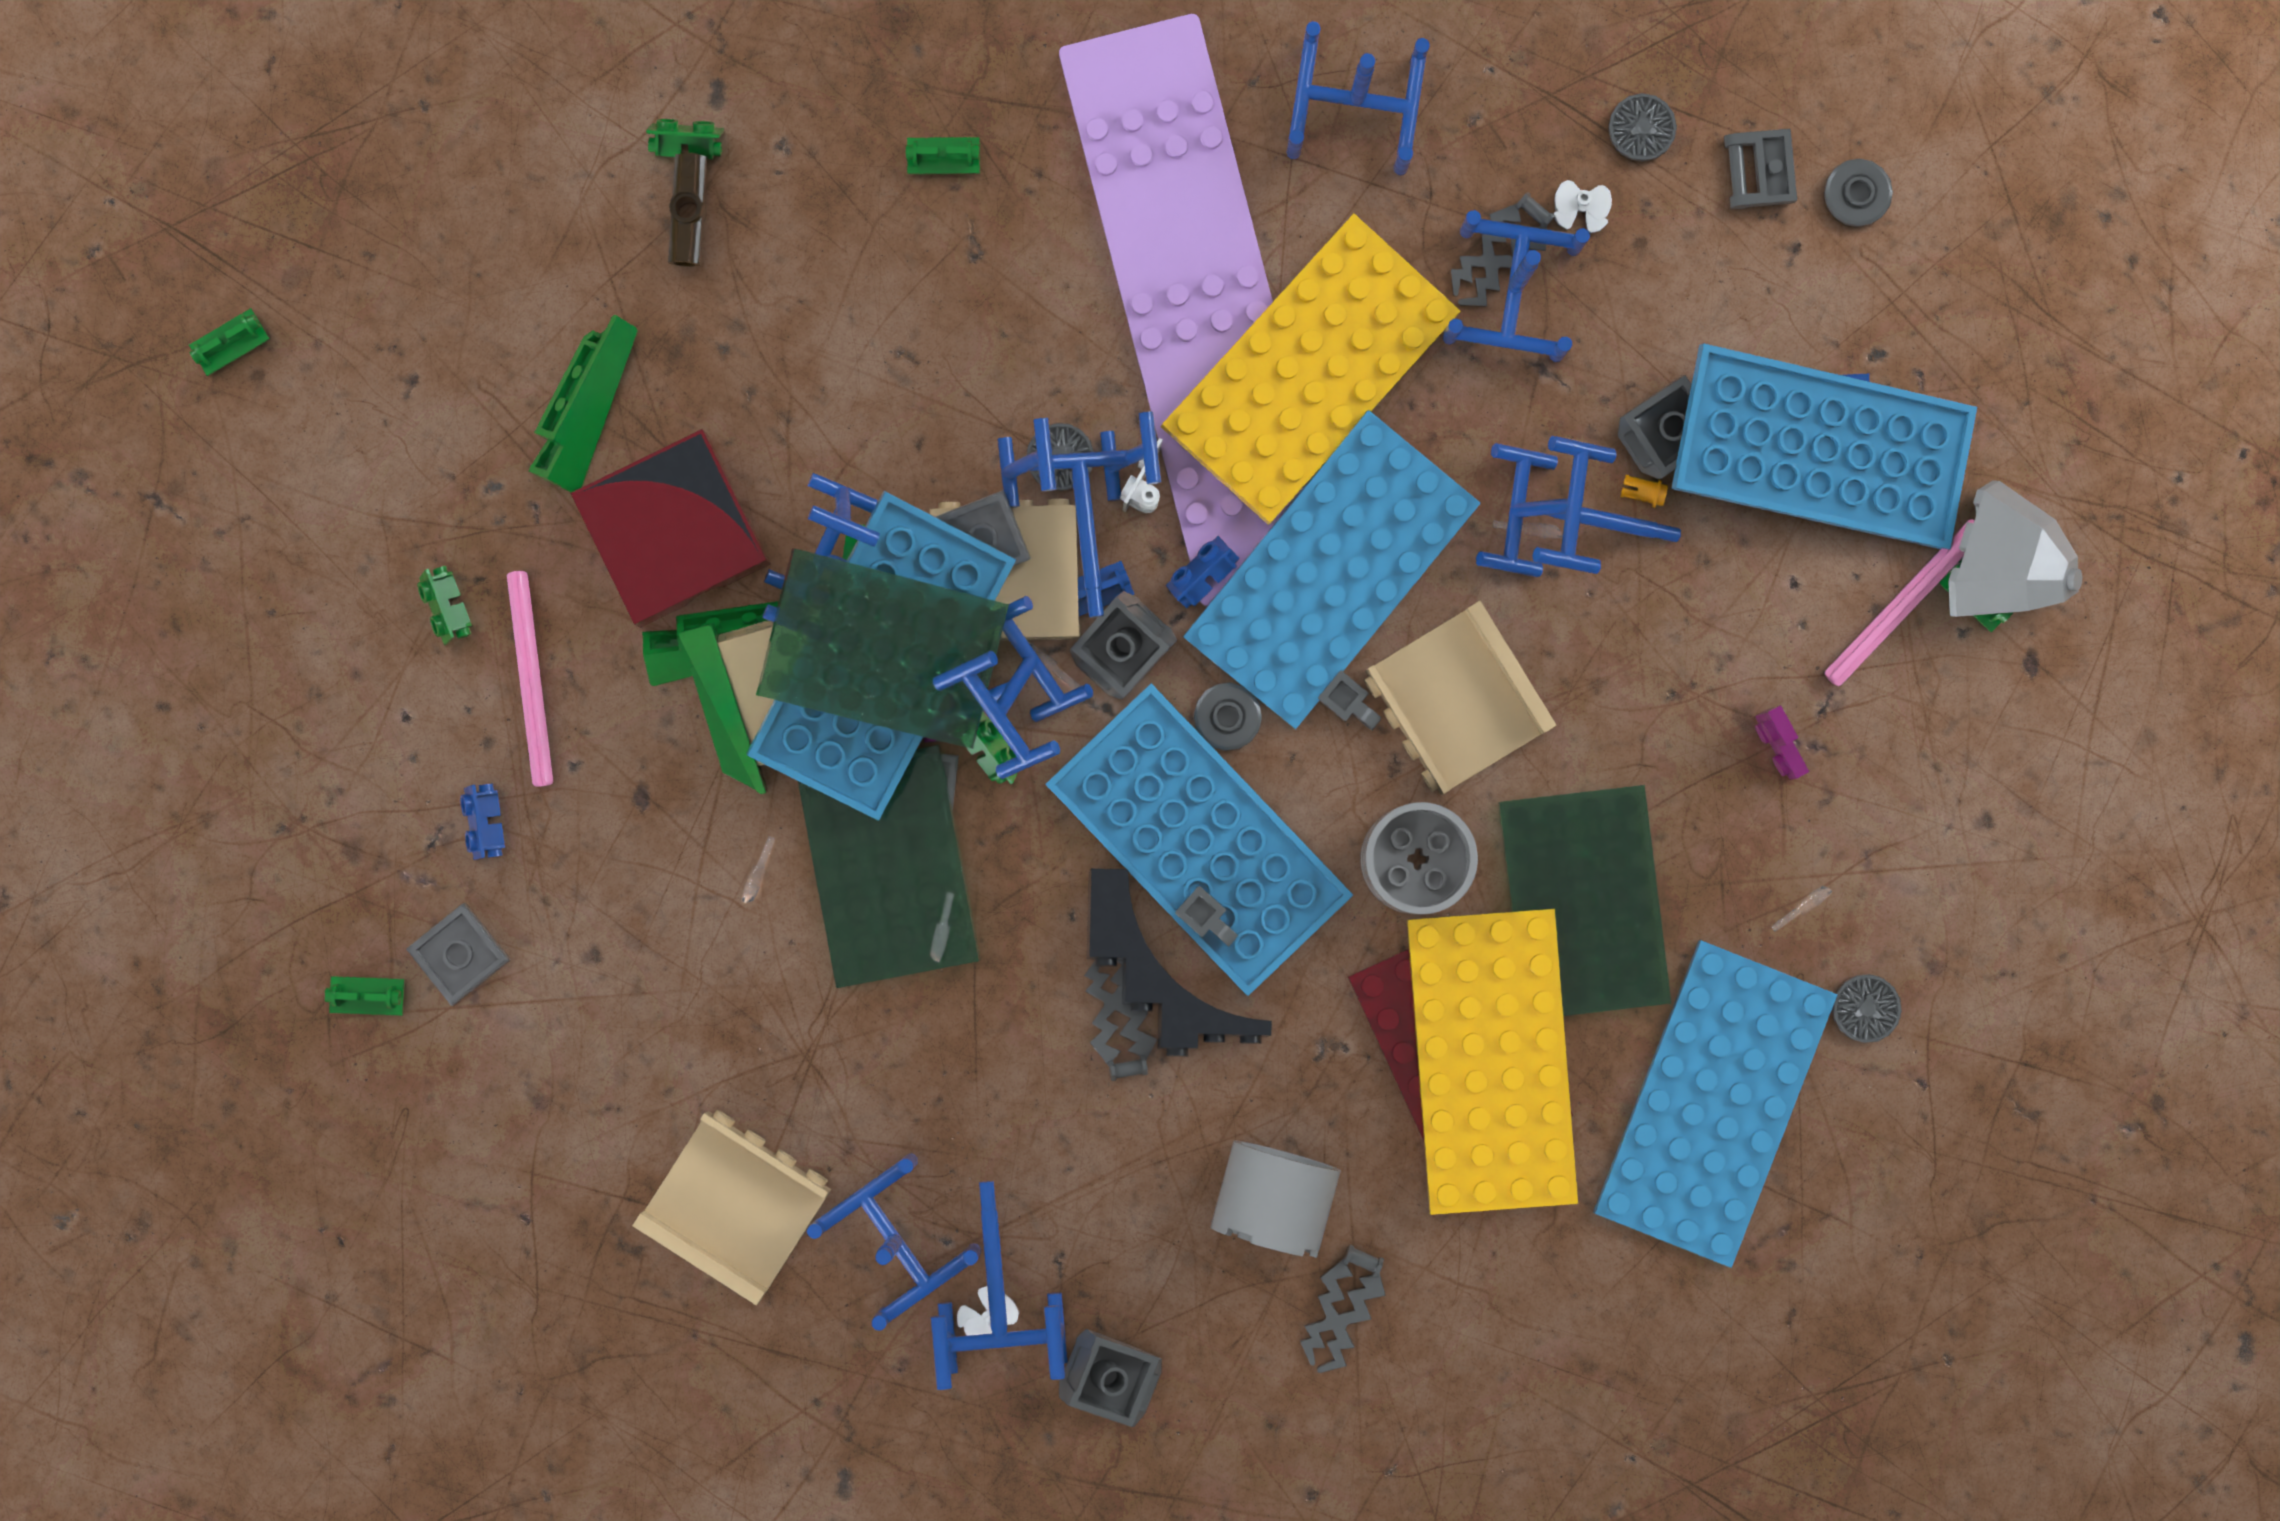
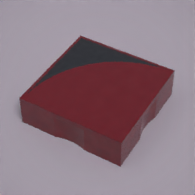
[570,429,771,628]

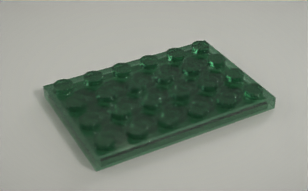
[756,548,1009,749]
[798,745,981,988]
[1498,785,1671,1016]

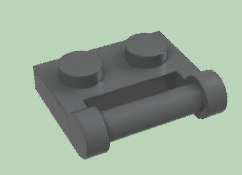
[1724,128,1797,209]

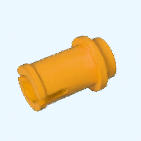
[1620,474,1668,508]

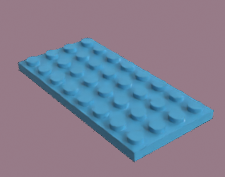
[1671,344,1977,550]
[1182,410,1481,729]
[746,491,1016,821]
[1045,683,1353,996]
[1593,940,1838,1268]

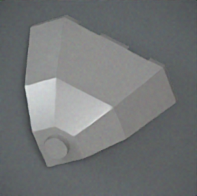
[1948,480,2082,617]

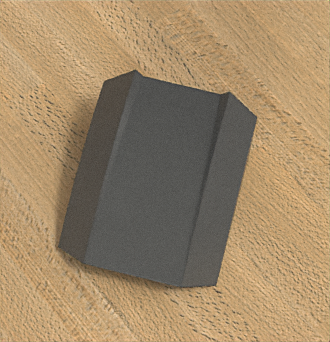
[1618,375,1692,479]
[1069,591,1177,700]
[1059,1329,1162,1427]

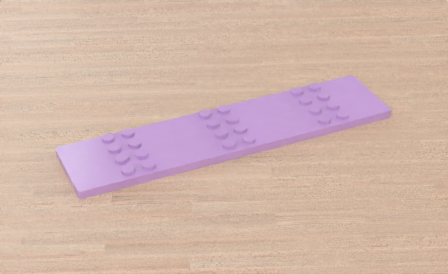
[1059,14,1316,606]

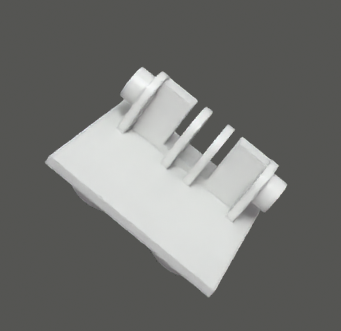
[1120,438,1163,513]

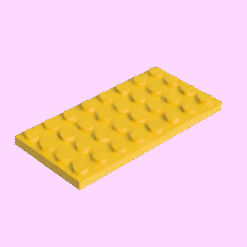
[1160,213,1461,525]
[1407,909,1578,1215]

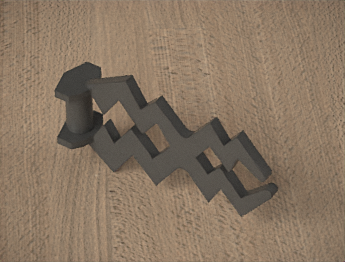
[1451,192,1555,307]
[1084,960,1157,1081]
[1300,1245,1386,1373]

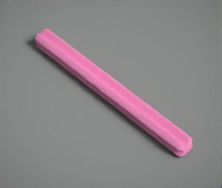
[1824,519,1975,687]
[507,571,553,787]

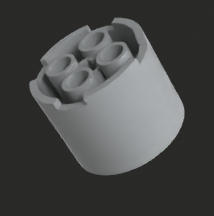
[1360,802,1478,914]
[1210,1140,1341,1258]

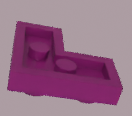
[1755,705,1809,780]

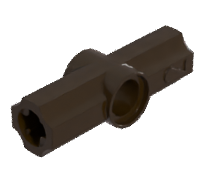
[668,152,708,267]

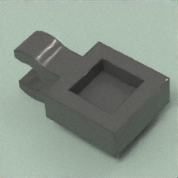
[1318,670,1382,731]
[1175,886,1239,947]

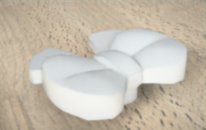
[1554,180,1612,233]
[957,1286,1019,1336]

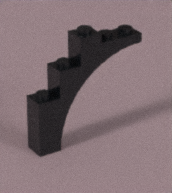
[1087,868,1272,1057]

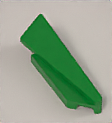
[528,315,638,493]
[642,600,791,686]
[678,622,767,794]

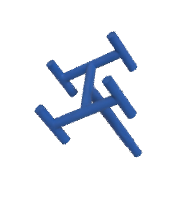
[1286,21,1430,176]
[1442,210,1590,362]
[997,412,1161,618]
[1476,436,1681,577]
[762,473,880,645]
[922,596,1094,779]
[807,1154,981,1331]
[931,1181,1068,1390]

